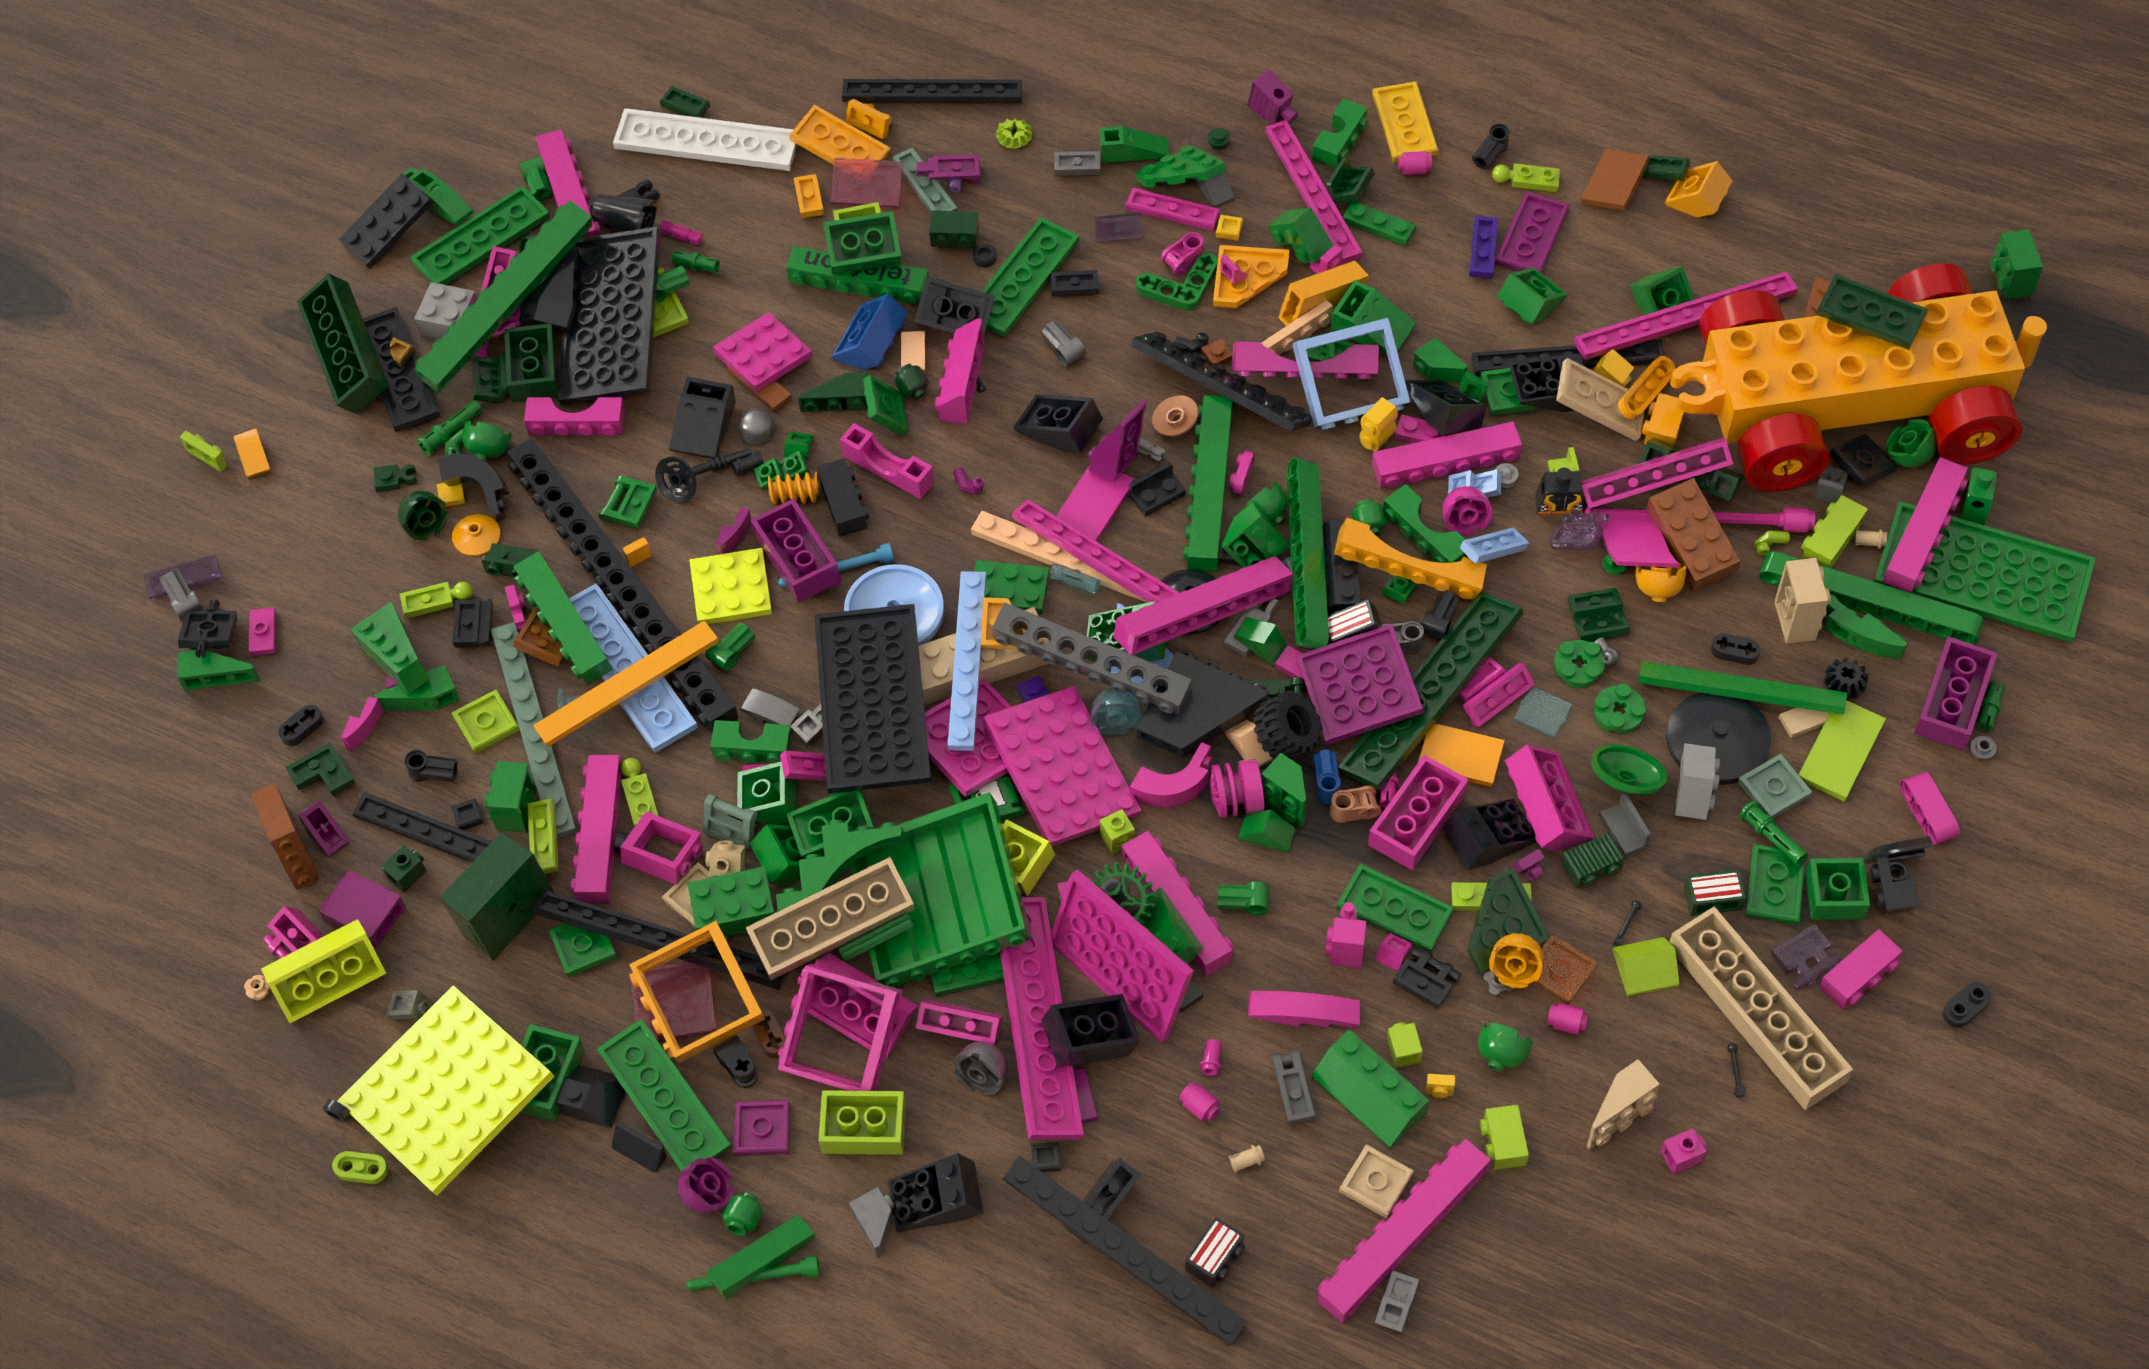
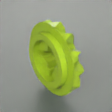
[996,117,1032,149]

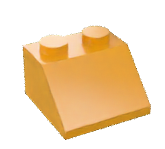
[1664,161,1733,218]

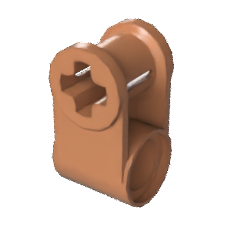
[1330,786,1382,823]

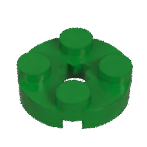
[1553,640,1605,688]
[1594,683,1646,734]

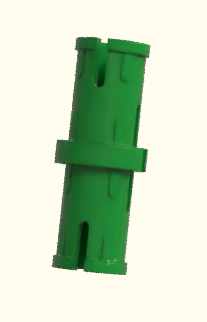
[672,250,720,274]
[1976,681,2005,732]

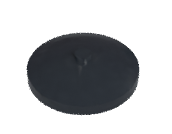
[1666,693,1771,785]

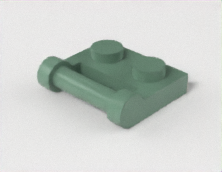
[703,793,757,851]

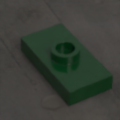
[659,86,710,118]
[1642,155,1690,181]

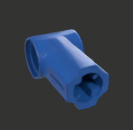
[1313,750,1340,805]

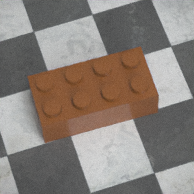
[1646,478,1740,592]

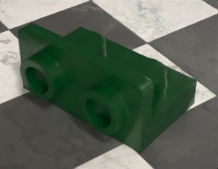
[481,543,539,579]

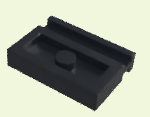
[452,599,493,648]

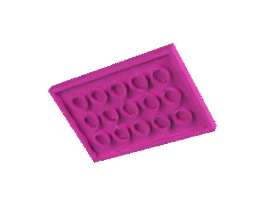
[982,686,1142,847]
[1051,870,1194,1043]

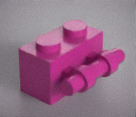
[1325,902,1366,968]
[263,906,324,959]

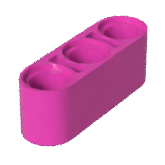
[1900,772,1960,845]

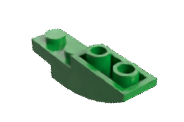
[394,167,474,225]
[1824,594,1908,660]

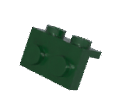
[1327,157,1375,203]
[471,352,509,404]

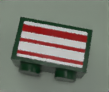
[1684,869,1746,916]

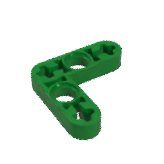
[1135,253,1218,311]

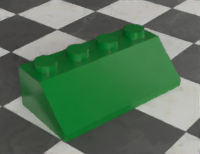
[1311,1029,1429,1149]

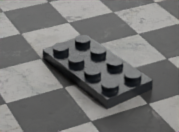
[339,173,433,269]

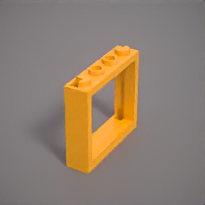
[629,921,765,1063]

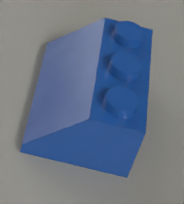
[831,294,907,370]

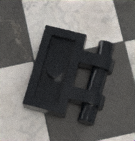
[1392,947,1462,1009]

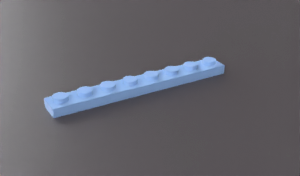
[948,571,986,751]

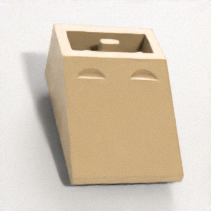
[1587,1059,1659,1150]

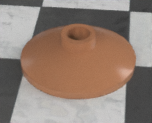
[1152,395,1199,437]

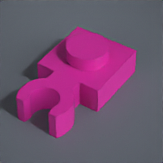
[505,585,526,631]

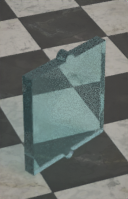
[1513,687,1572,738]

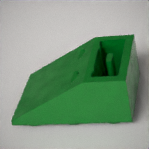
[1331,280,1416,355]
[1085,601,1166,662]

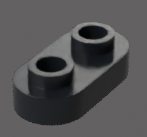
[1943,983,1991,1028]

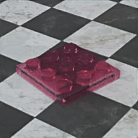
[630,961,717,1042]

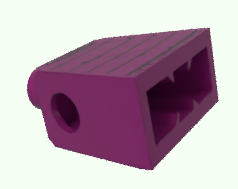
[1247,69,1299,124]

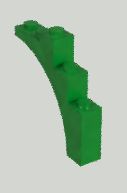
[776,820,905,912]

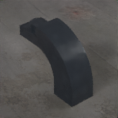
[437,454,509,522]

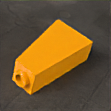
[1278,261,1369,326]

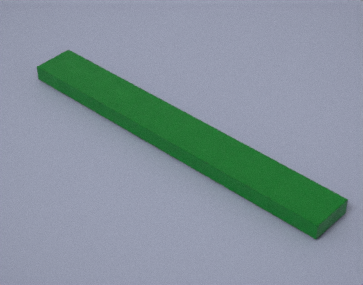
[1638,661,1847,715]

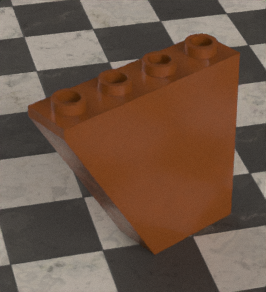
[251,783,320,889]

